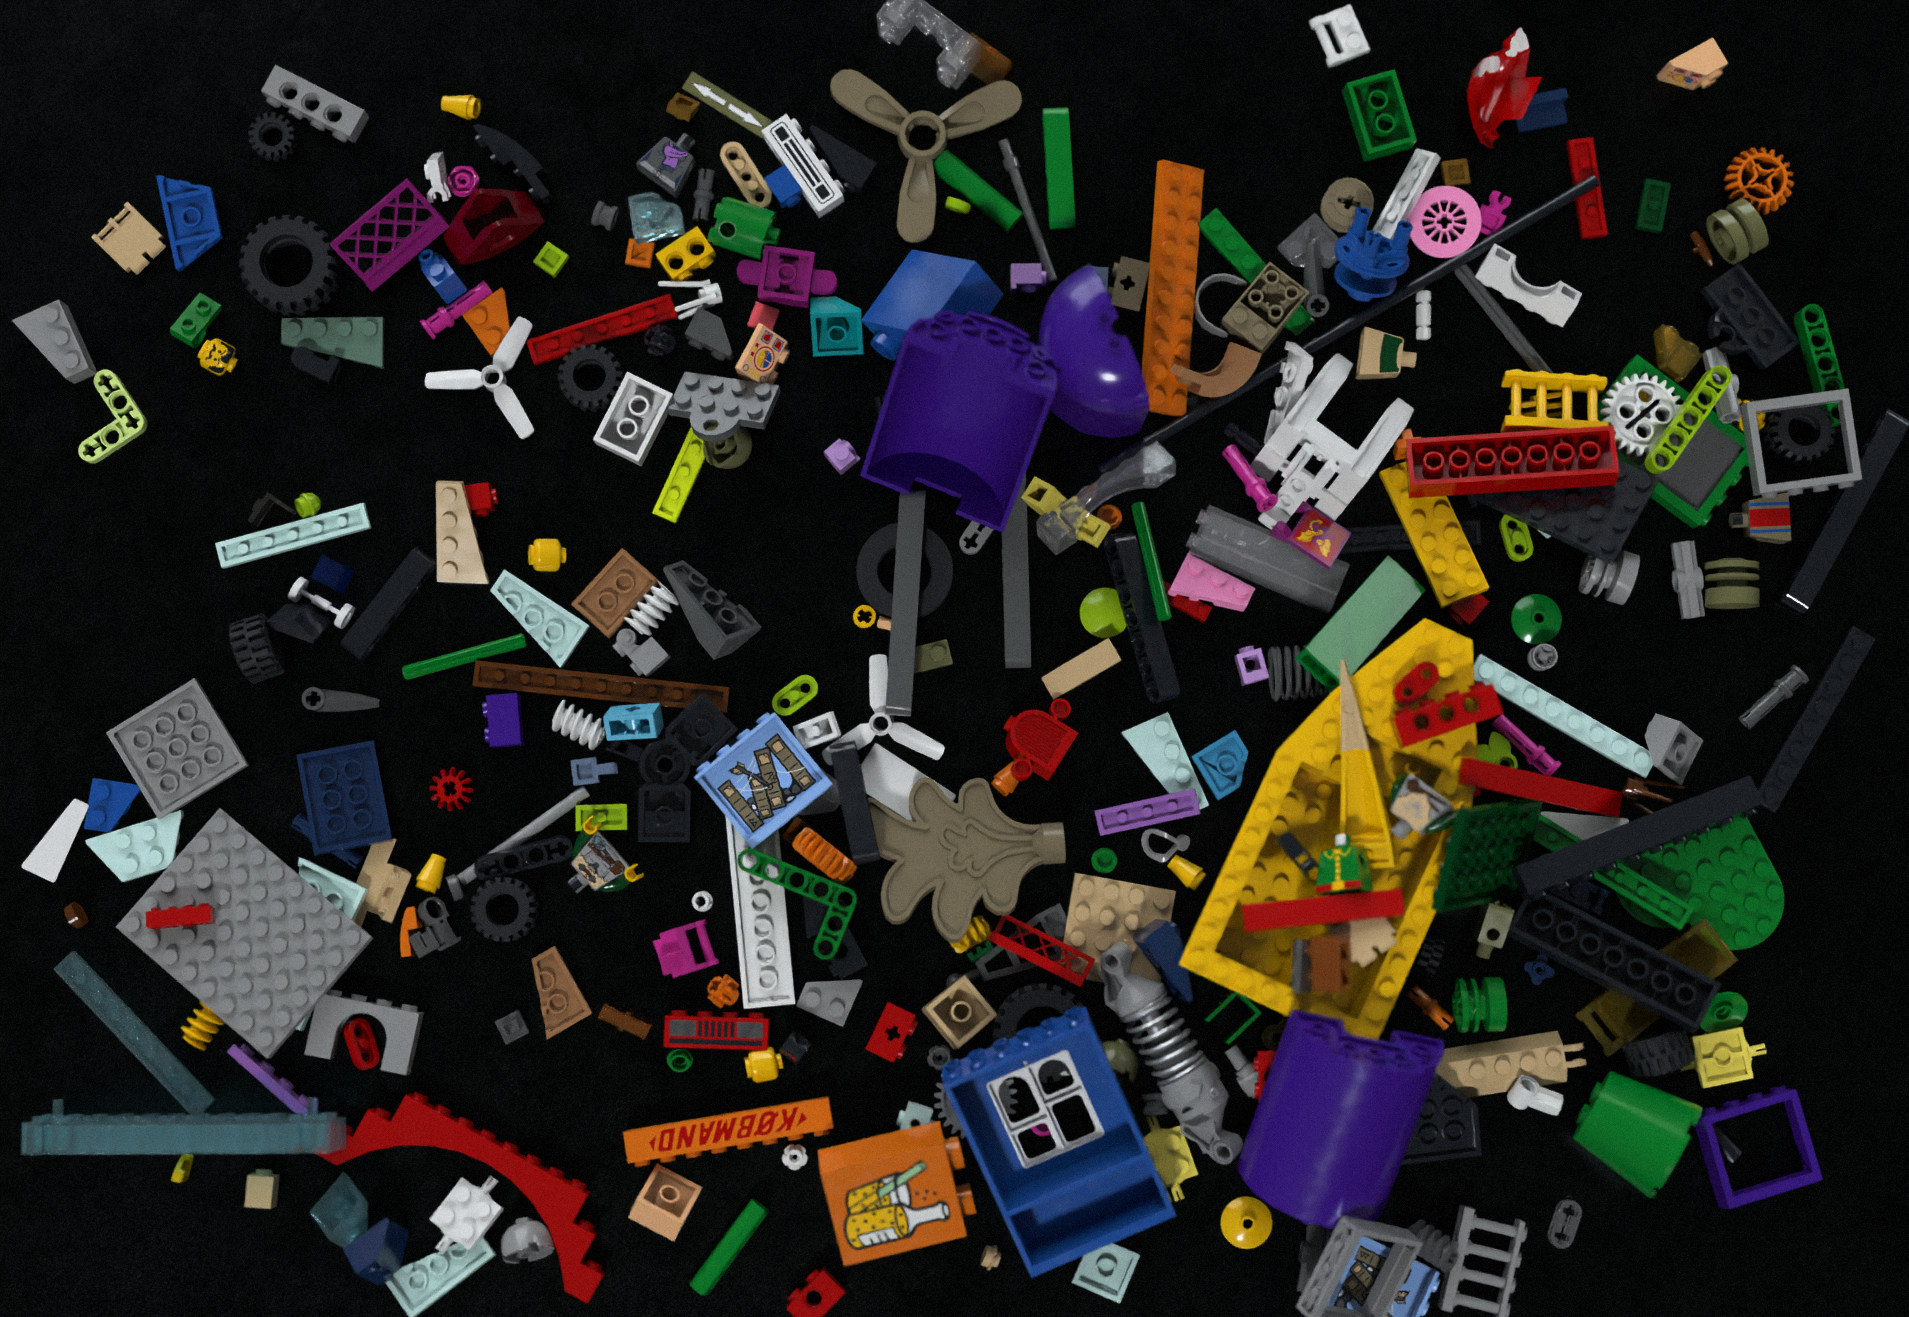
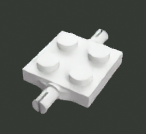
[429,1175,504,1254]

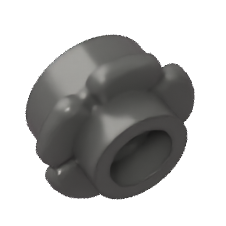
[927,1045,953,1071]

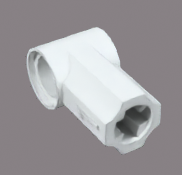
[1507,1075,1564,1116]

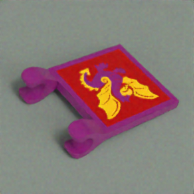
[1271,501,1352,570]

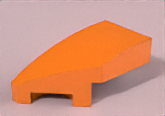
[400,906,422,957]

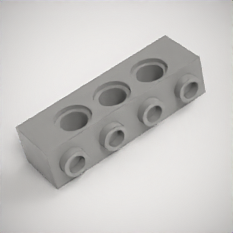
[261,65,369,143]

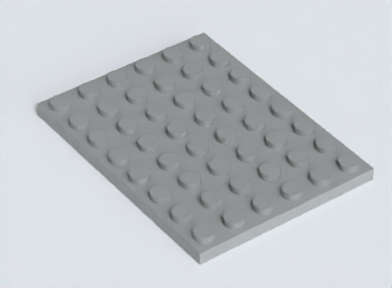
[116,808,373,1059]

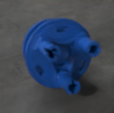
[1334,207,1413,302]

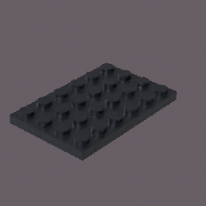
[1473,459,1660,565]

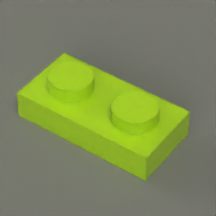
[576,804,628,831]

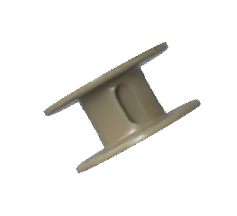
[1321,178,1374,233]

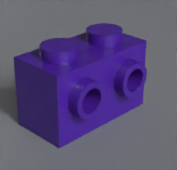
[483,693,524,748]

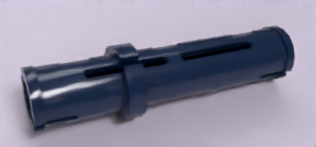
[290,813,364,869]

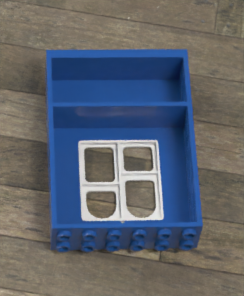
[941,1006,1176,1278]

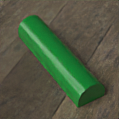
[933,149,1024,234]
[689,1199,769,1296]

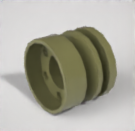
[1705,558,1760,609]

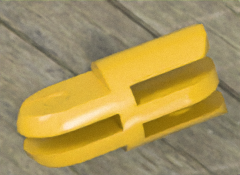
[1509,391,1562,418]

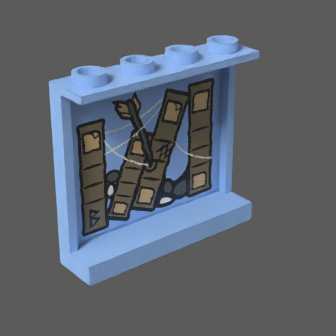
[694,712,833,850]
[1328,1236,1440,1317]

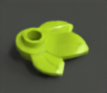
[1477,732,1518,769]

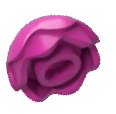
[447,166,479,197]

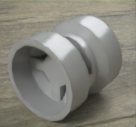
[1527,643,1558,671]

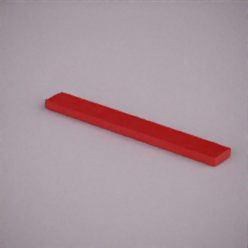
[1458,758,1623,818]

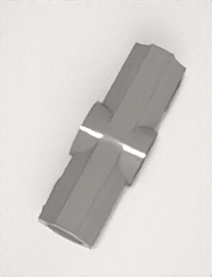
[1702,347,1742,423]
[1670,541,1705,619]

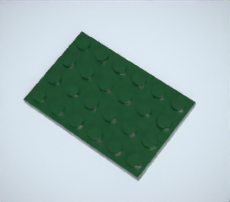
[1431,799,1543,912]

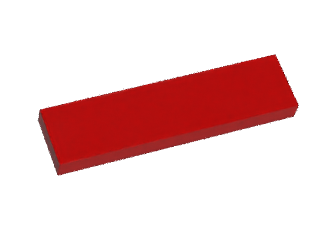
[1566,137,1608,240]

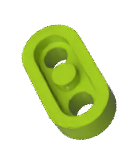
[1499,514,1533,562]
[772,675,818,716]

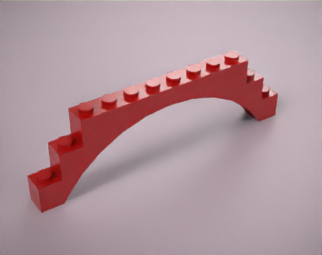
[315,1092,606,1304]

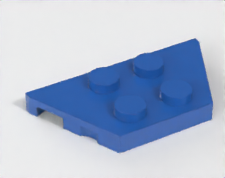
[156,175,223,271]

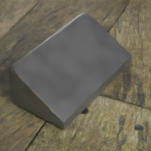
[1291,939,1312,994]

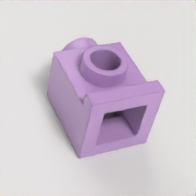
[1010,263,1046,294]
[824,439,860,475]
[1234,645,1269,686]

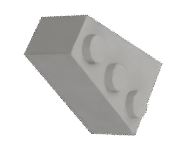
[12,300,97,384]

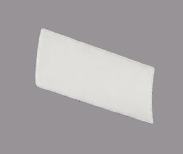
[861,743,956,822]

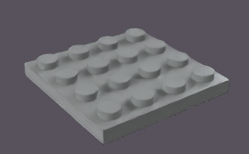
[106,678,249,819]

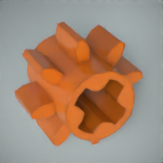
[707,974,739,1008]

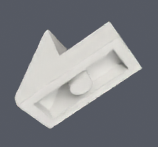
[793,711,841,750]

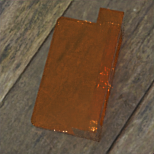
[956,32,1012,85]

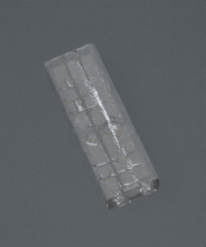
[1186,505,1350,613]

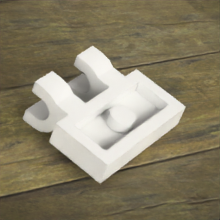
[424,152,452,203]

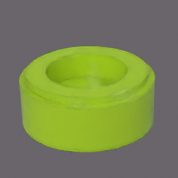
[945,197,971,215]

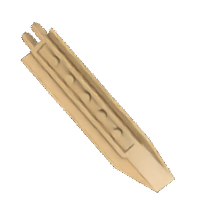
[1436,1031,1587,1098]

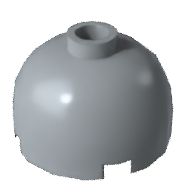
[501,1217,554,1263]

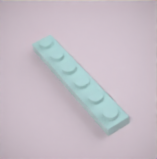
[215,503,371,569]

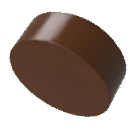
[64,902,88,929]

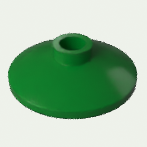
[1511,594,1562,645]
[1700,992,1748,1033]

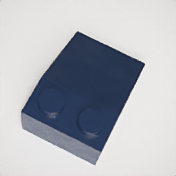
[1132,919,1193,1002]

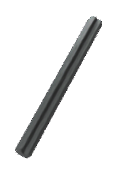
[1455,264,1554,374]

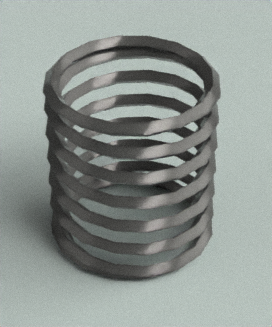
[1268,644,1331,702]

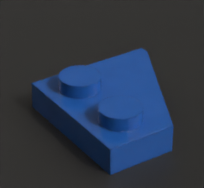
[84,778,142,832]

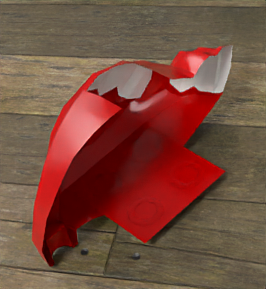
[1467,27,1542,149]

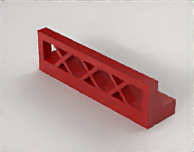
[988,915,1096,987]

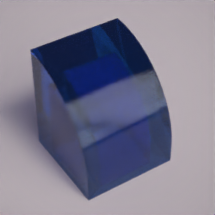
[311,555,354,593]

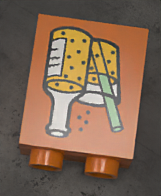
[818,1121,976,1266]

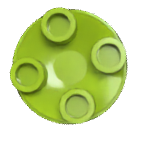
[1080,588,1126,639]

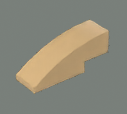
[1041,638,1121,700]

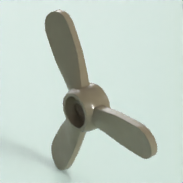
[830,69,1022,244]

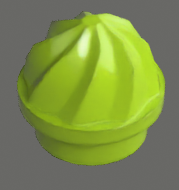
[294,493,321,518]

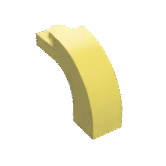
[1021,477,1111,548]

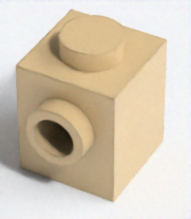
[245,1169,280,1209]

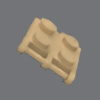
[91,202,166,275]
[1325,918,1397,967]

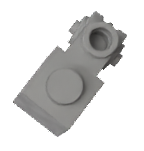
[613,629,671,677]

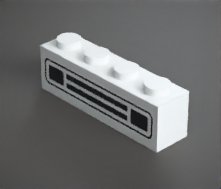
[761,114,845,218]

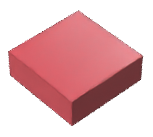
[747,301,780,331]

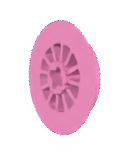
[1408,186,1482,258]

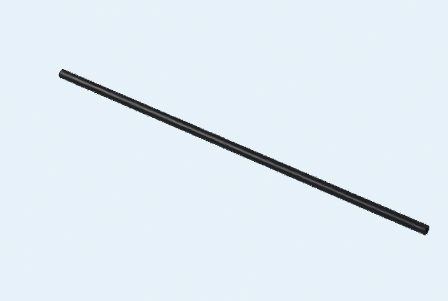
[1097,175,1599,476]

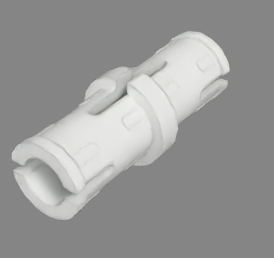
[692,891,713,912]

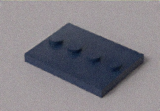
[296,740,392,856]

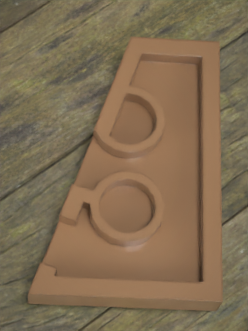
[532,946,593,1039]

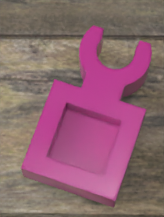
[1480,190,1511,236]

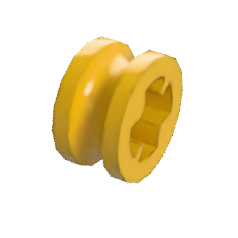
[853,605,876,628]

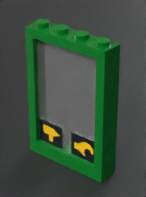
[1585,354,1749,529]

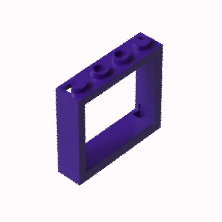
[1695,1085,1823,1209]

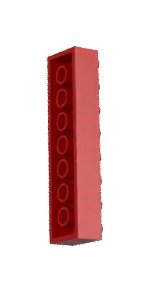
[1405,426,1619,498]

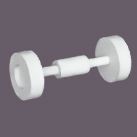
[288,577,355,629]

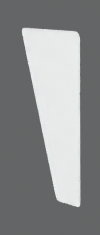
[21,799,89,882]
[1541,811,1629,840]

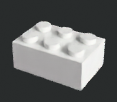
[593,372,674,467]

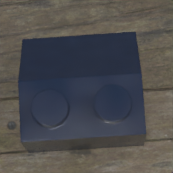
[343,1218,409,1285]

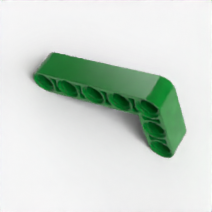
[737,849,857,960]

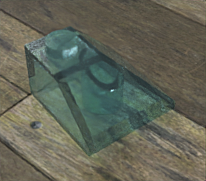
[310,1172,368,1248]

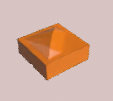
[625,238,655,269]

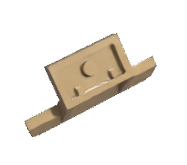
[354,838,411,927]

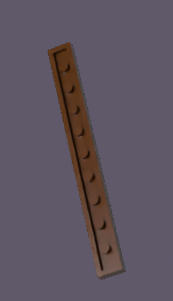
[473,661,730,713]

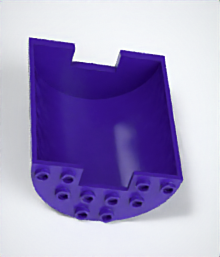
[860,311,1058,532]
[1237,1009,1444,1230]

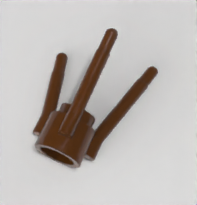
[1622,776,1685,815]

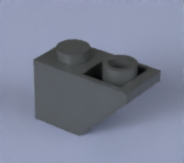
[685,307,734,361]

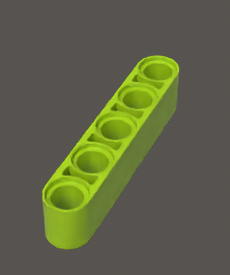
[1645,365,1732,474]

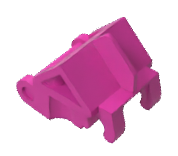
[652,919,720,978]

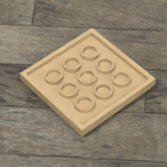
[1059,873,1176,982]

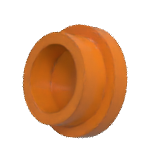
[1097,505,1122,530]

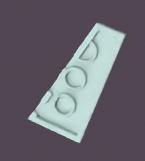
[490,569,590,668]
[1121,712,1209,809]
[386,1236,497,1317]

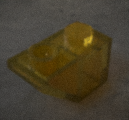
[1654,324,1703,383]

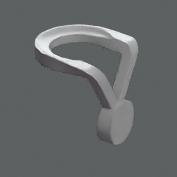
[1141,828,1190,863]

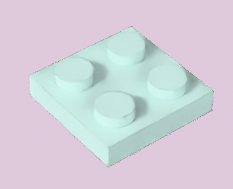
[1072,1243,1140,1303]

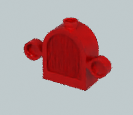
[1003,698,1078,781]

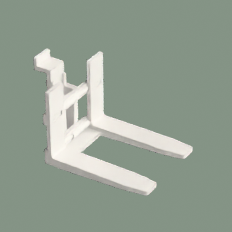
[1250,353,1414,530]

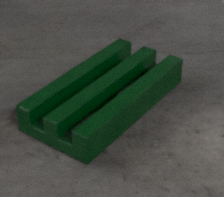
[966,940,993,962]

